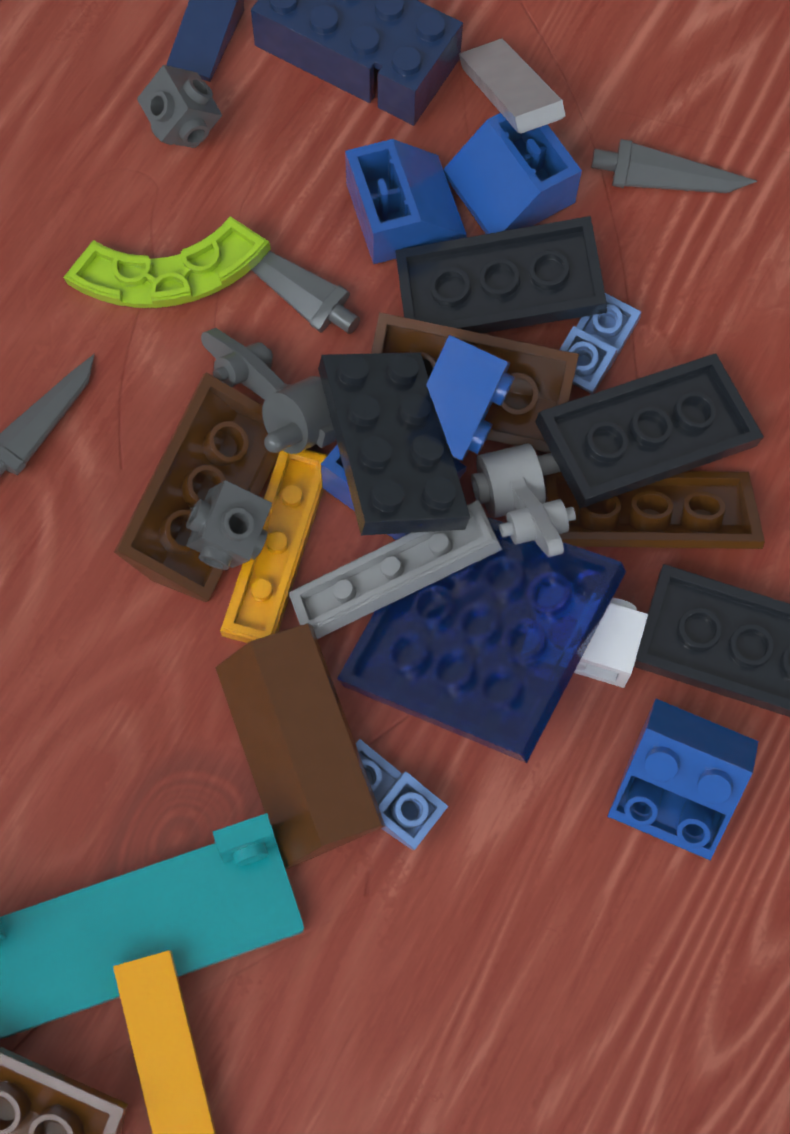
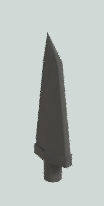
[591,139,757,193]
[251,251,360,334]
[0,353,95,476]

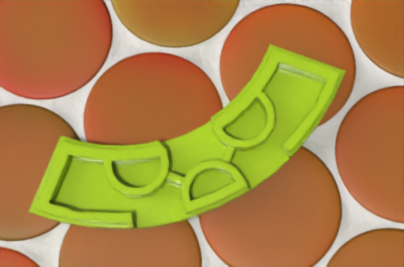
[63,216,271,308]

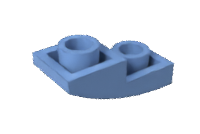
[560,293,641,394]
[355,739,448,850]

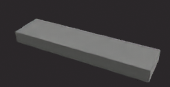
[459,38,566,134]
[289,500,502,639]

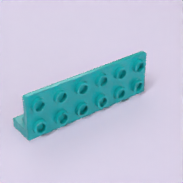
[0,813,304,1040]

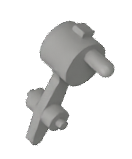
[471,443,576,557]

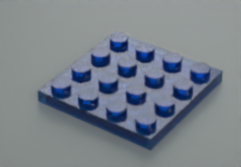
[337,517,626,763]

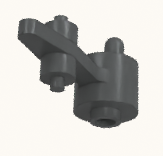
[201,328,336,454]

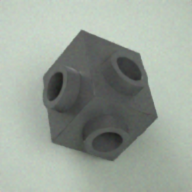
[137,65,223,148]
[186,480,272,570]

